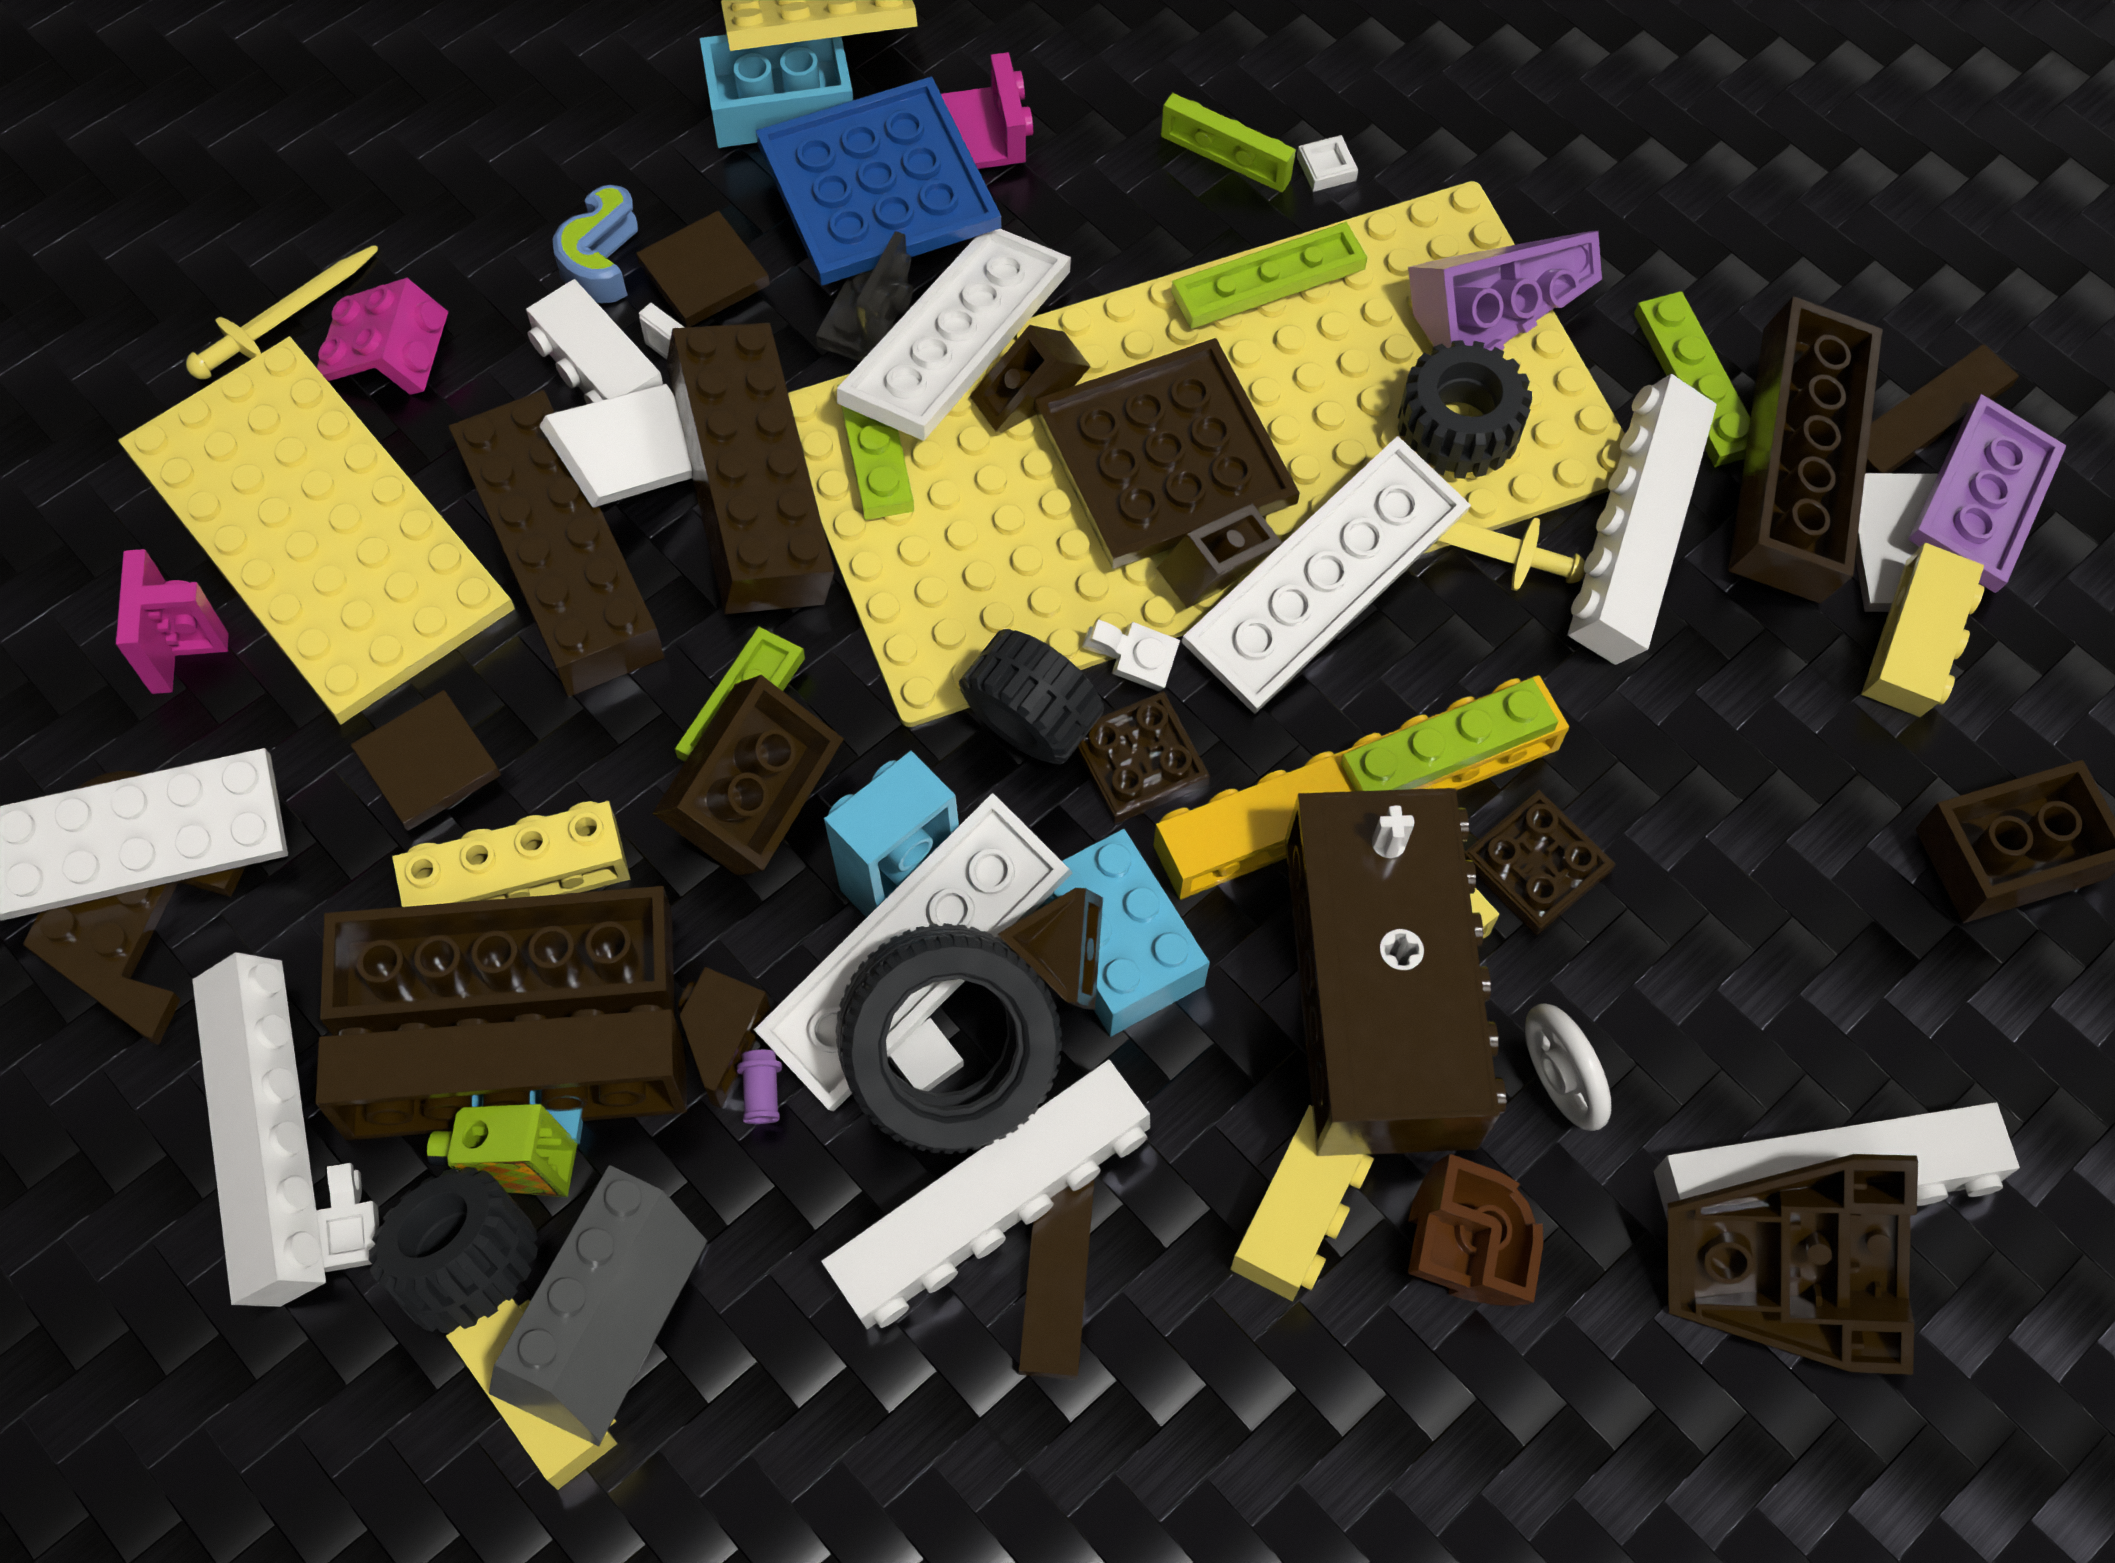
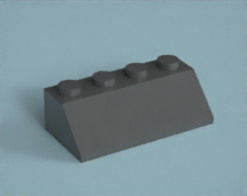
[489,1165,707,1446]

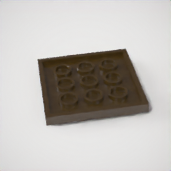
[1034,338,1300,569]

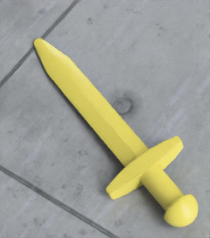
[186,246,378,379]
[1437,518,1586,591]

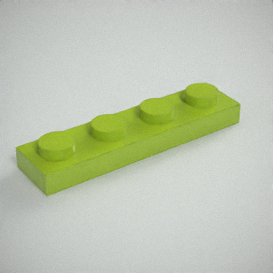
[1171,222,1368,329]
[1634,291,1751,467]
[1341,678,1559,791]

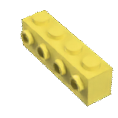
[392,801,631,907]

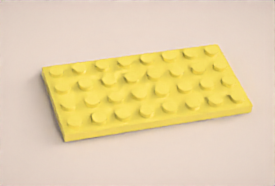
[118,336,515,725]

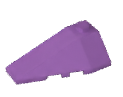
[1408,231,1602,351]

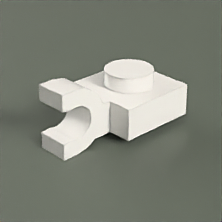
[1082,619,1180,692]
[316,1163,379,1272]

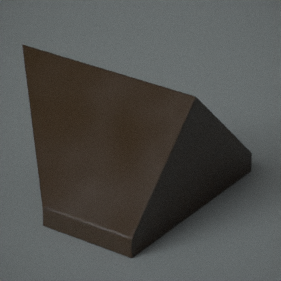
[997,888,1103,1009]

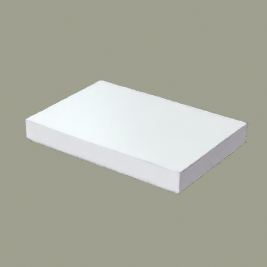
[540,384,692,507]
[1855,473,1938,612]

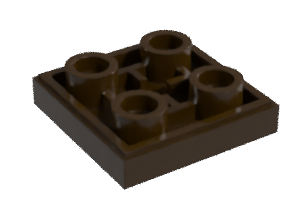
[636,210,770,327]
[351,690,501,831]
[1075,691,1210,824]
[1464,790,1616,935]

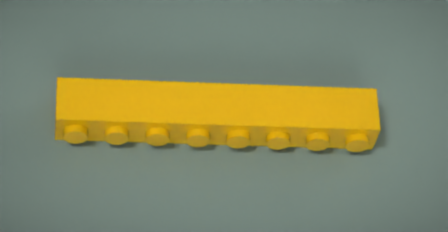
[1153,675,1569,900]

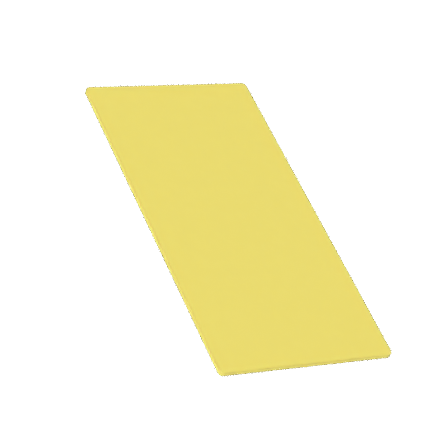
[788,181,1625,727]

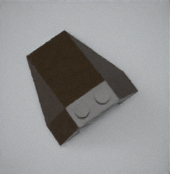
[1667,1154,1918,1375]

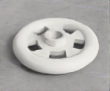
[1525,1004,1611,1131]

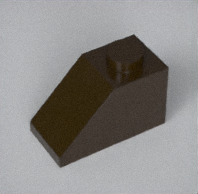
[970,325,1091,433]
[1157,504,1282,609]
[678,967,771,1108]

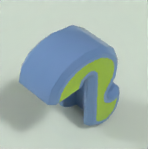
[552,185,638,303]

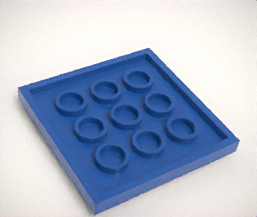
[755,76,1001,286]

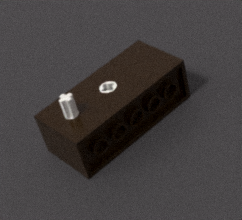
[1285,788,1506,1156]

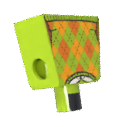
[427,1104,577,1197]

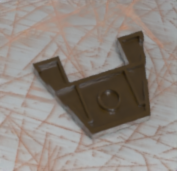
[23,866,246,1045]

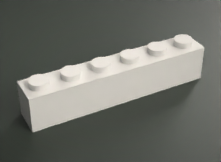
[1567,374,1717,665]
[192,952,326,1307]
[821,1059,1150,1329]
[1653,1102,2020,1222]

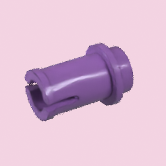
[737,1050,782,1124]

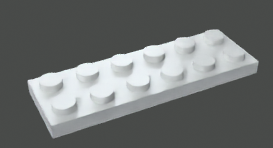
[837,229,1071,441]
[1182,436,1471,714]
[0,748,288,921]
[754,793,1072,1111]

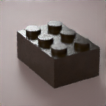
[652,675,844,875]
[1915,759,2115,923]

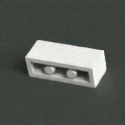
[526,279,663,404]

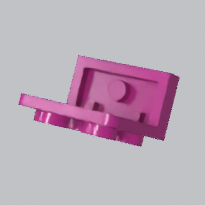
[941,52,1033,169]
[317,278,448,395]

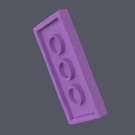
[1908,394,2066,593]

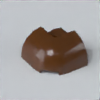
[1408,1154,1543,1306]

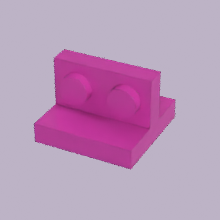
[116,549,229,694]

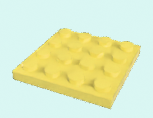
[721,0,917,51]

